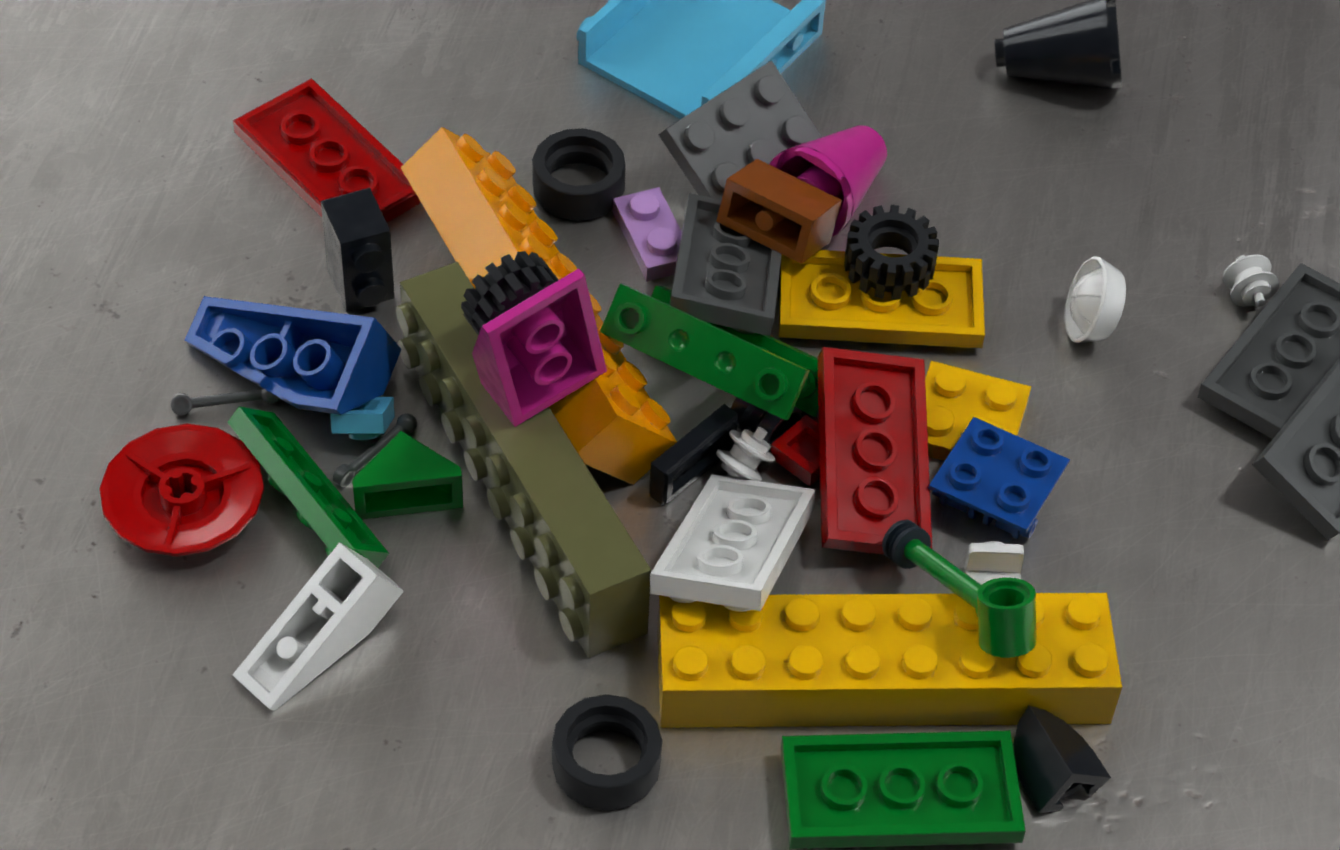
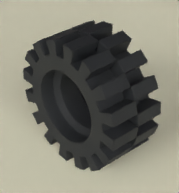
[844,205,939,300]
[461,251,559,335]

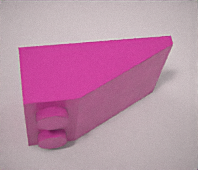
[472,268,607,427]

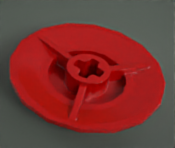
[99,423,264,557]

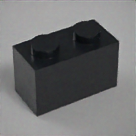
[321,188,395,312]

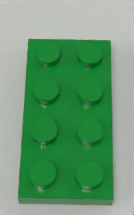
[780,730,1026,849]

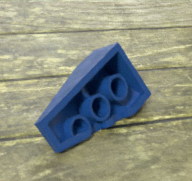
[184,296,402,415]

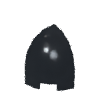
[1013,705,1111,813]

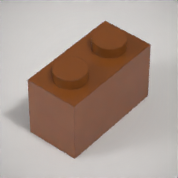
[716,159,842,264]

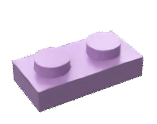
[613,187,682,282]

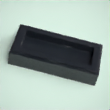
[649,404,738,506]

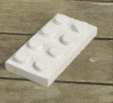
[650,474,816,612]

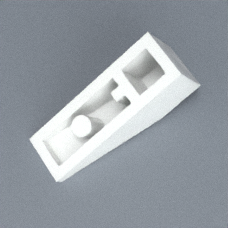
[233,542,404,711]

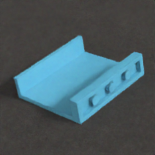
[577,0,826,119]

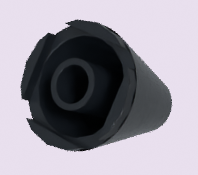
[994,0,1122,89]

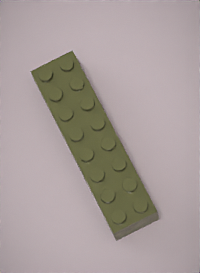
[395,261,651,659]

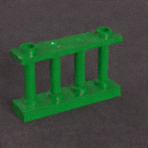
[600,283,819,420]

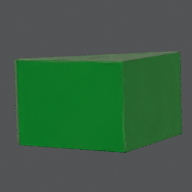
[352,431,463,520]

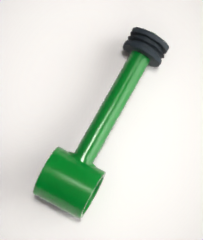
[882,520,1036,658]

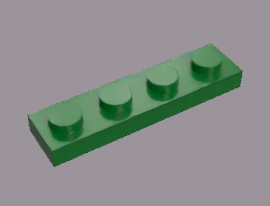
[227,406,390,568]

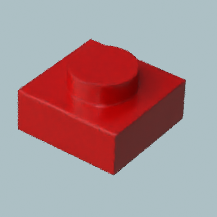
[771,415,820,487]

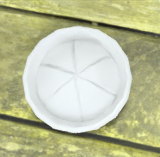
[1064,256,1126,343]

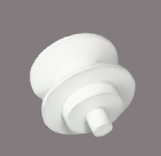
[1223,255,1279,307]
[716,427,775,481]

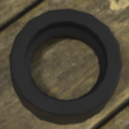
[532,128,626,221]
[552,694,662,811]

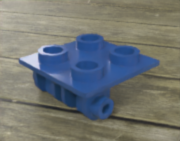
[928,417,1070,539]

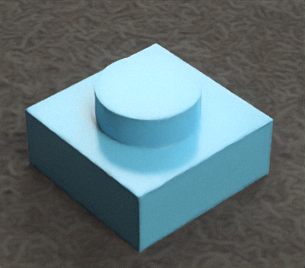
[330,397,395,440]

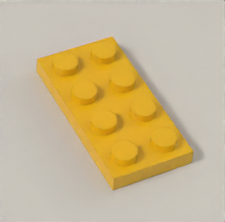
[779,250,985,348]

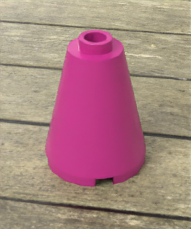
[769,125,887,237]

